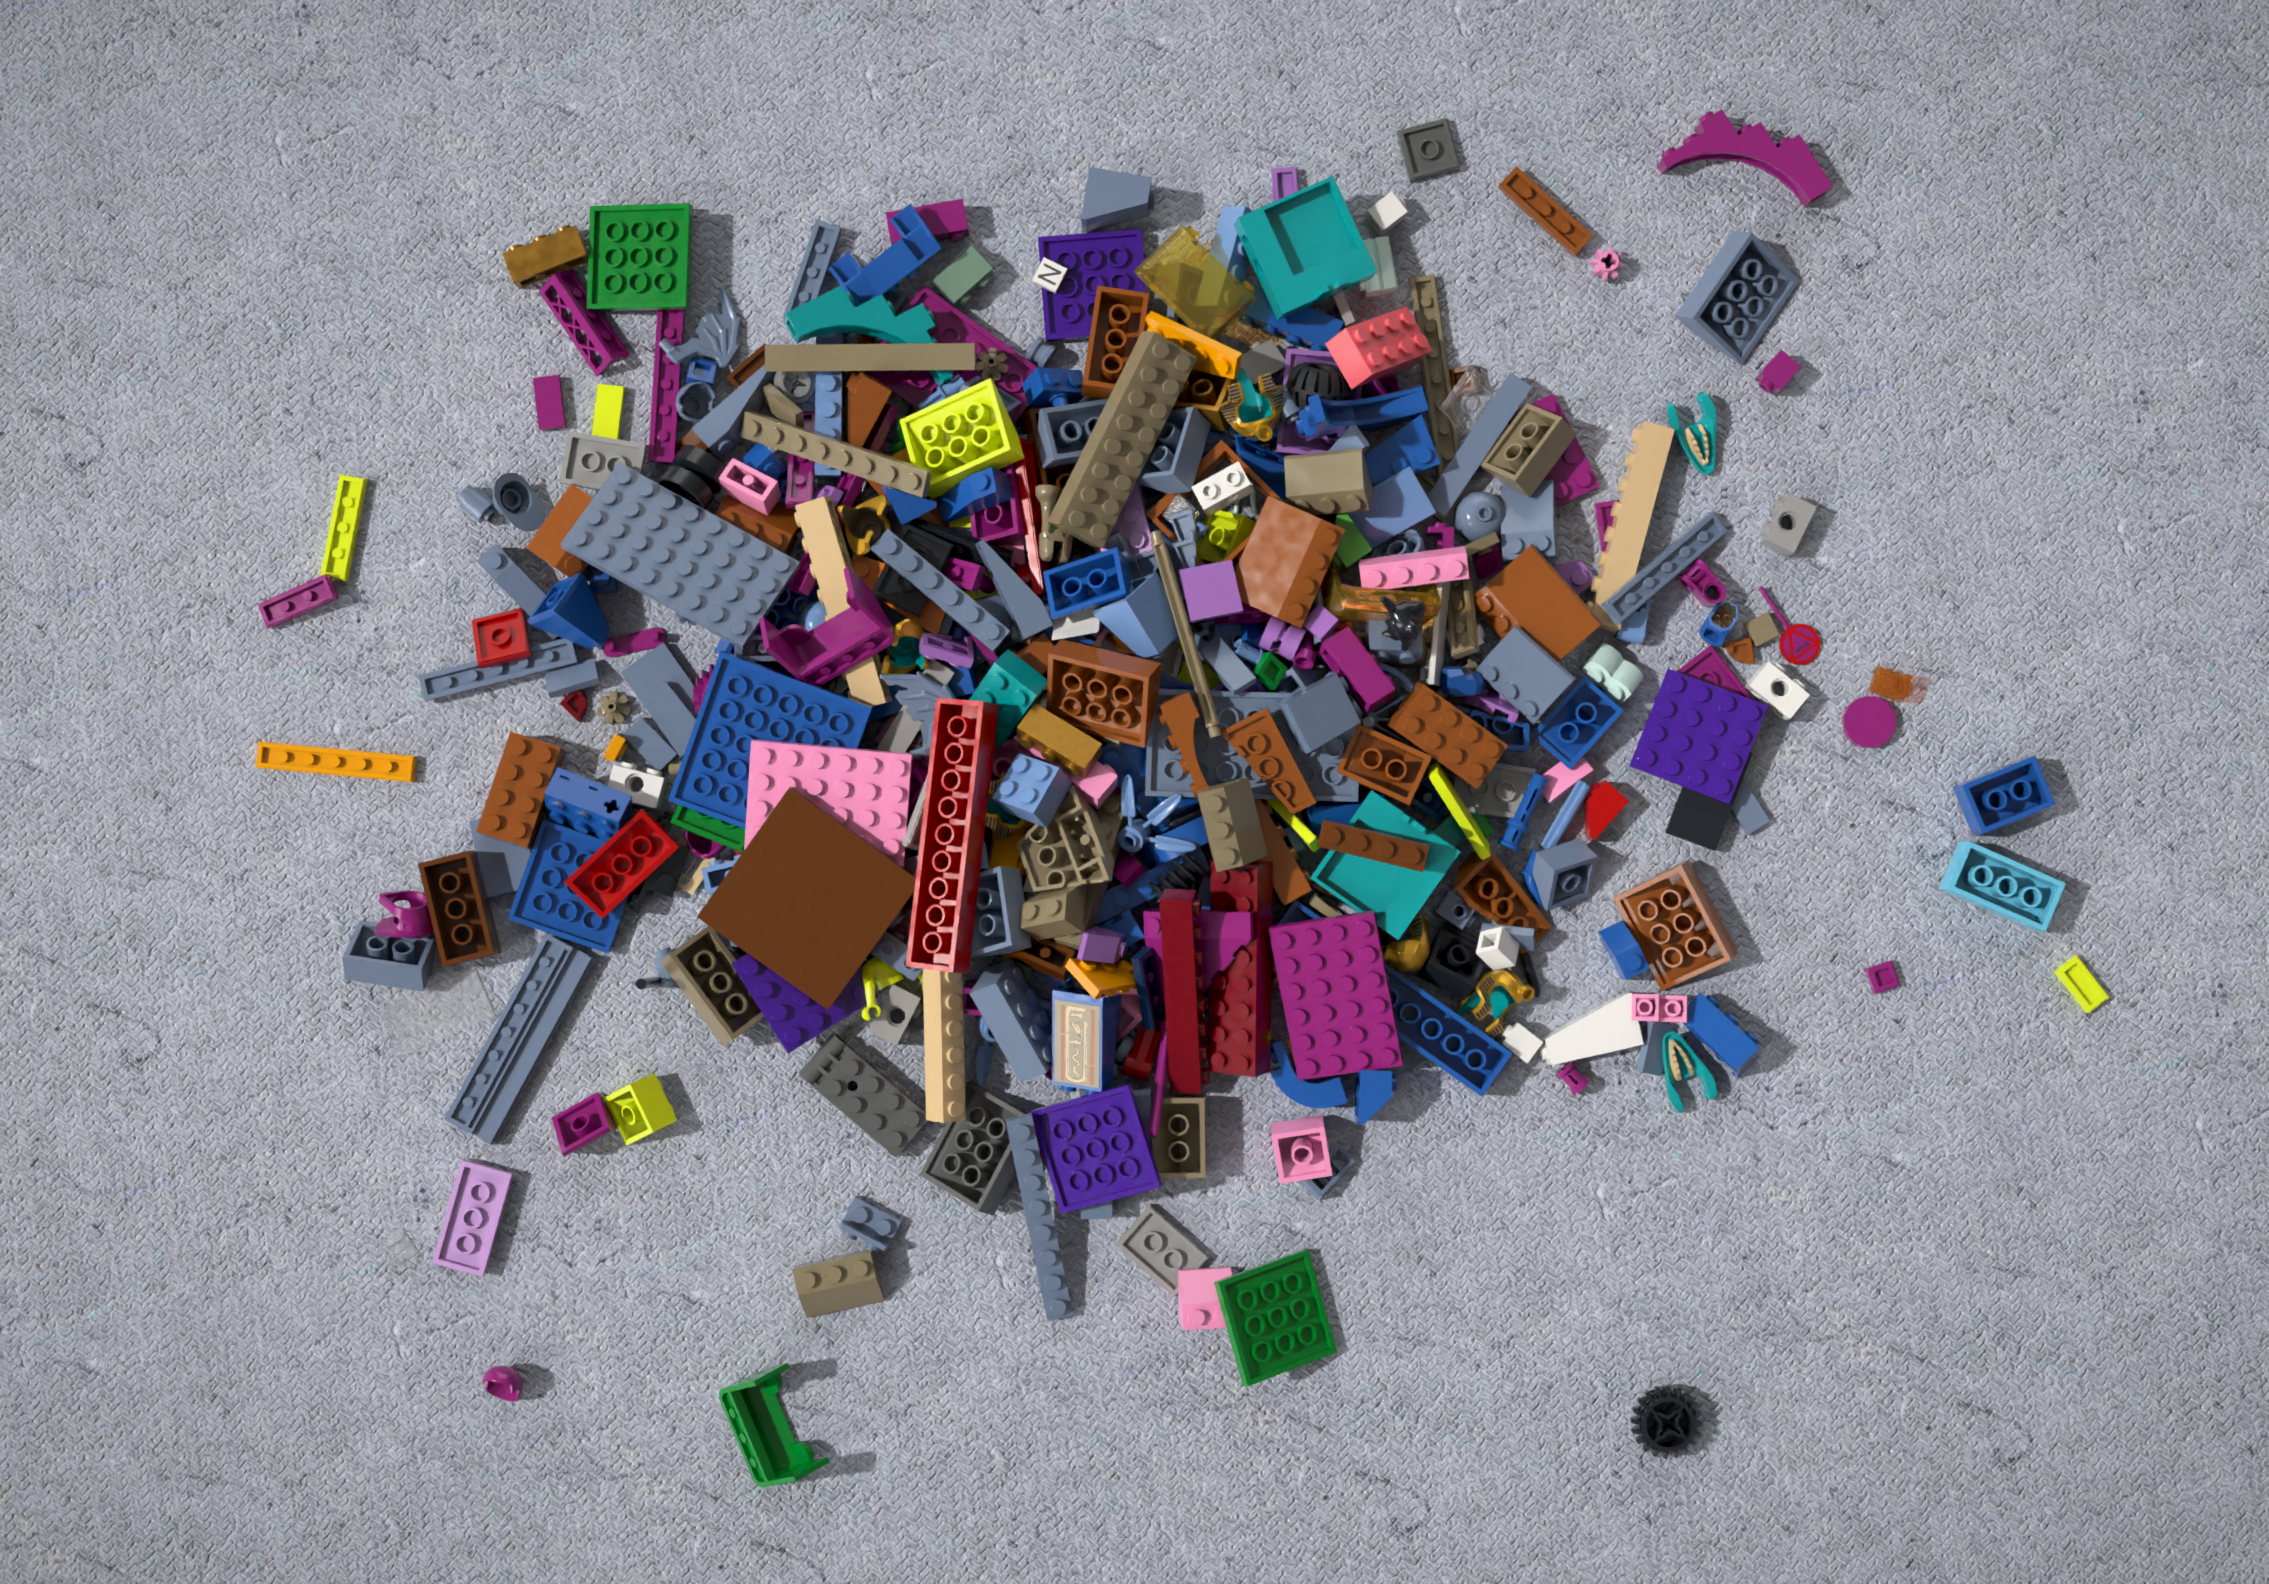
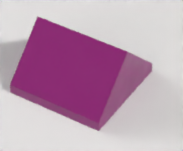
[552,1092,617,1157]

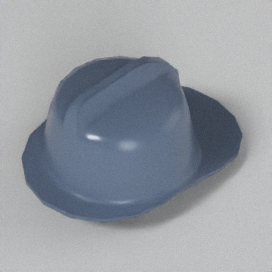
[493,473,546,531]

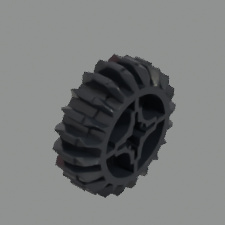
[1630,1385,1703,1459]

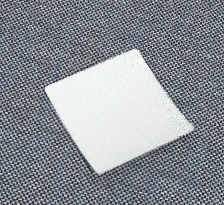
[1052,606,1100,640]

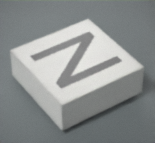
[1032,257,1067,294]

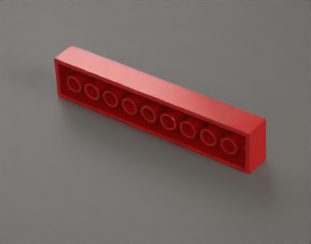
[905,698,999,973]

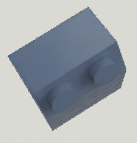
[1501,480,1560,563]

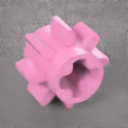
[1590,247,1624,282]

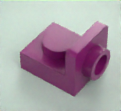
[1426,523,1454,550]

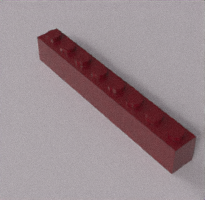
[1159,889,1210,1094]

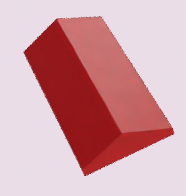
[564,809,679,919]

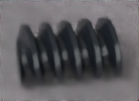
[1148,853,1208,900]

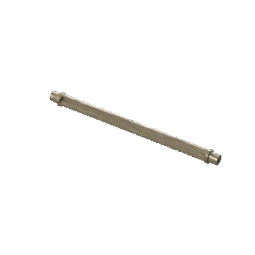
[1150,530,1222,738]

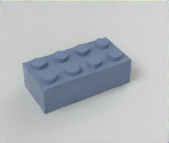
[969,959,1052,1082]

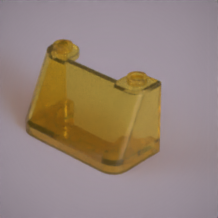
[1134,225,1259,342]

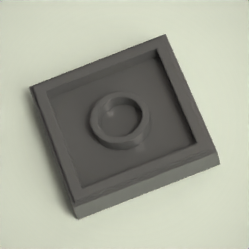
[1396,118,1460,183]

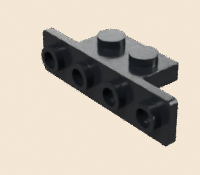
[628,811,690,914]

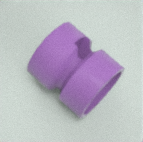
[1259,616,1307,662]

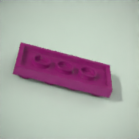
[1508,393,1600,508]

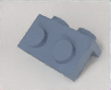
[871,929,922,981]

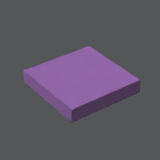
[1179,560,1243,623]

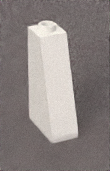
[1539,992,1644,1065]

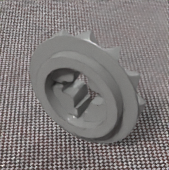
[774,371,816,404]

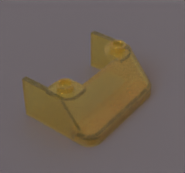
[1321,558,1442,626]

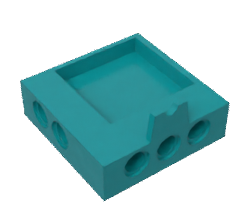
[1234,176,1377,321]
[1310,790,1461,940]

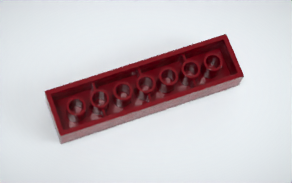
[1208,860,1273,1077]

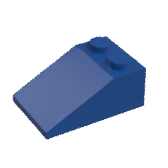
[1531,675,1624,770]

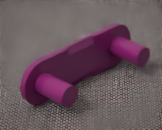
[602,627,667,658]

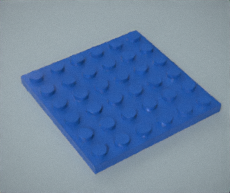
[668,650,873,829]

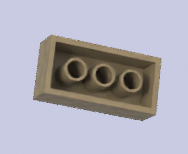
[660,926,764,1046]

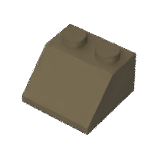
[1020,885,1086,940]

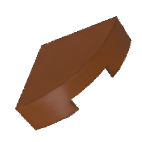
[1724,638,1755,665]

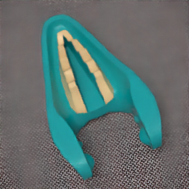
[1666,392,1717,475]
[1662,1031,1717,1113]

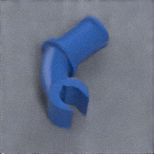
[1520,850,1543,906]

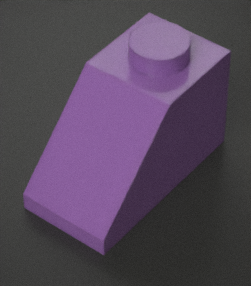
[1077,926,1127,964]

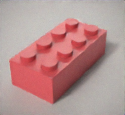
[1325,306,1432,390]

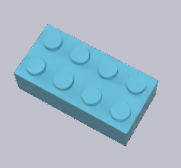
[1938,841,2066,932]

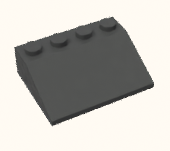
[919,1081,1029,1216]

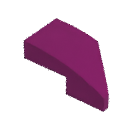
[1113,847,1146,888]

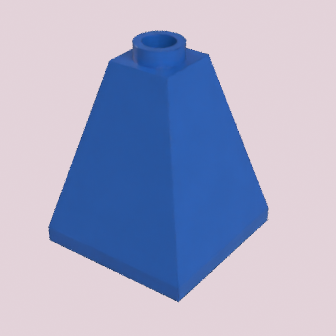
[527,572,610,649]

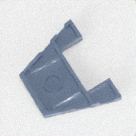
[1103,506,1198,595]

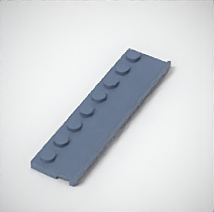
[444,933,597,1145]

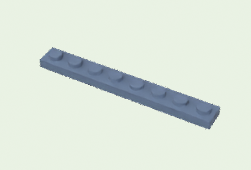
[1005,1113,1073,1321]

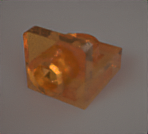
[1867,666,1913,702]

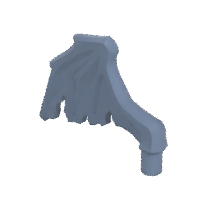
[658,286,742,368]
[880,672,956,761]

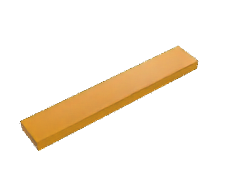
[256,741,417,783]

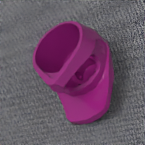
[375,890,434,939]

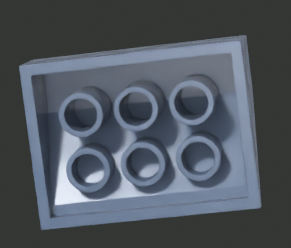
[1675,231,1800,365]

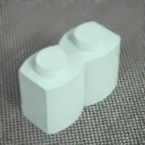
[1581,643,1644,704]

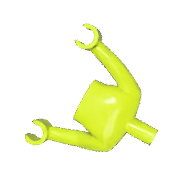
[862,955,923,1021]

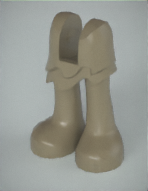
[1035,485,1074,563]

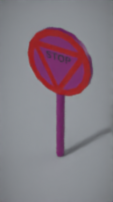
[1759,586,1820,665]

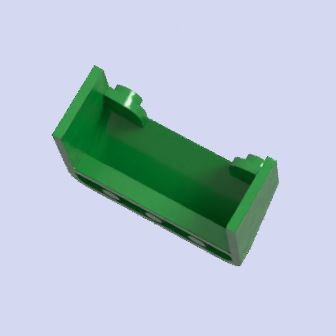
[719,1363,830,1487]

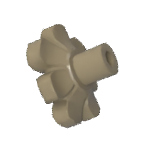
[976,348,1009,381]
[597,691,632,724]

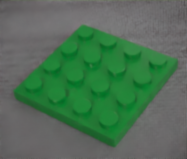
[587,203,693,311]
[1214,1249,1337,1387]

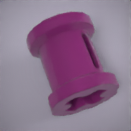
[1555,1061,1591,1095]

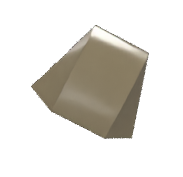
[1016,785,1115,892]

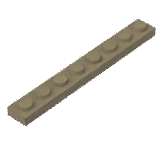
[740,411,932,498]

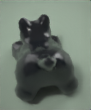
[1380,596,1426,652]

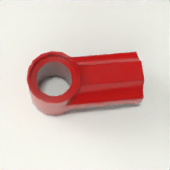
[1122,1025,1161,1082]

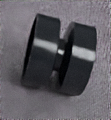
[657,445,725,510]

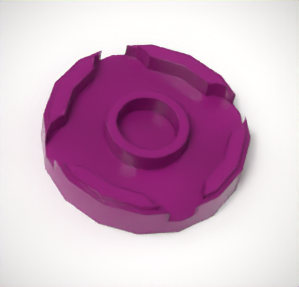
[1842,696,1896,748]

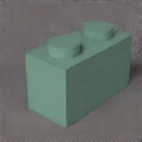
[933,246,994,308]

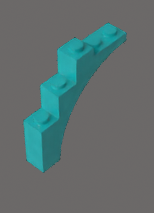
[784,285,953,387]

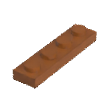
[1498,166,1593,257]

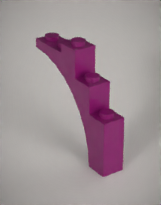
[1657,109,1833,207]

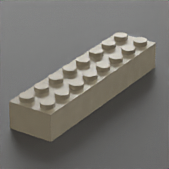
[1047,331,1198,549]

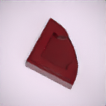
[559,689,587,722]

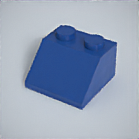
[1354,1068,1397,1124]

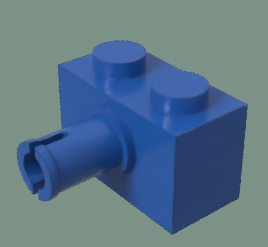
[1022,367,1084,407]

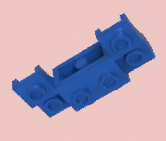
[828,203,943,307]

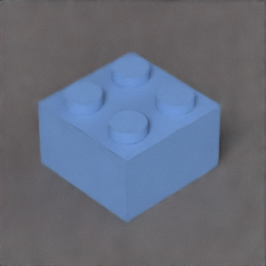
[992,753,1073,828]

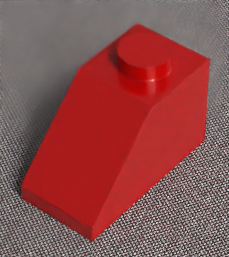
[1583,780,1629,841]

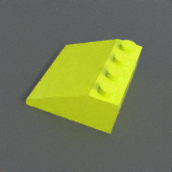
[900,378,1024,499]

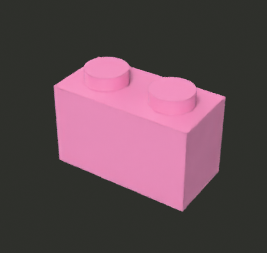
[719,458,781,516]

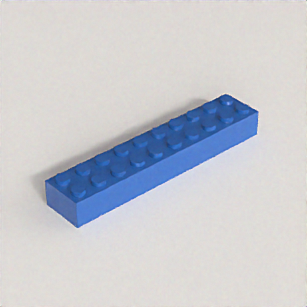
[1276,899,1513,1097]

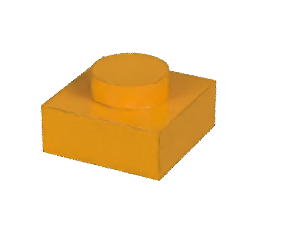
[603,733,627,762]

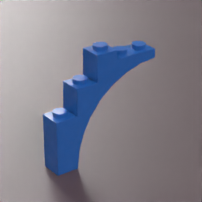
[1295,385,1429,441]

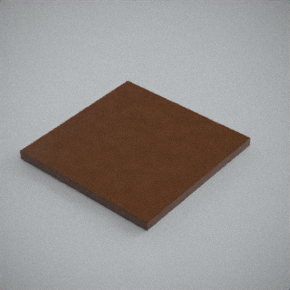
[697,787,916,1010]

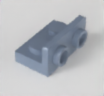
[839,1196,902,1252]

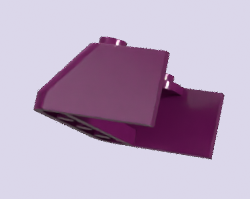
[759,567,894,686]

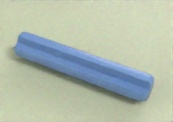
[1541,780,1591,849]

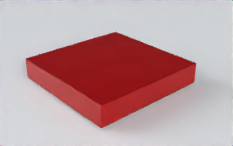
[472,608,532,669]

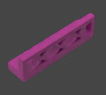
[539,269,630,377]

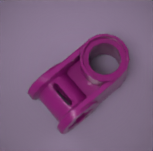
[1676,558,1726,608]

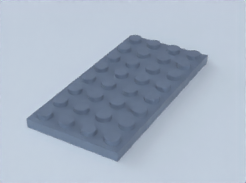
[560,462,800,650]
[1145,689,1362,802]

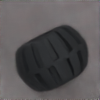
[1286,362,1352,410]

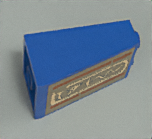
[1052,987,1122,1095]

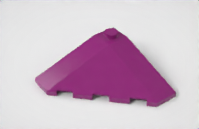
[1143,907,1253,1013]

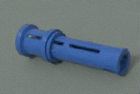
[1497,773,1549,853]

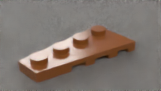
[1220,706,1317,814]

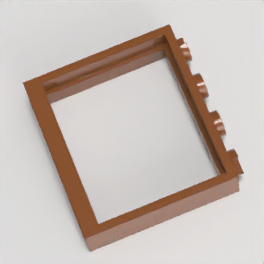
[1146,440,1285,566]

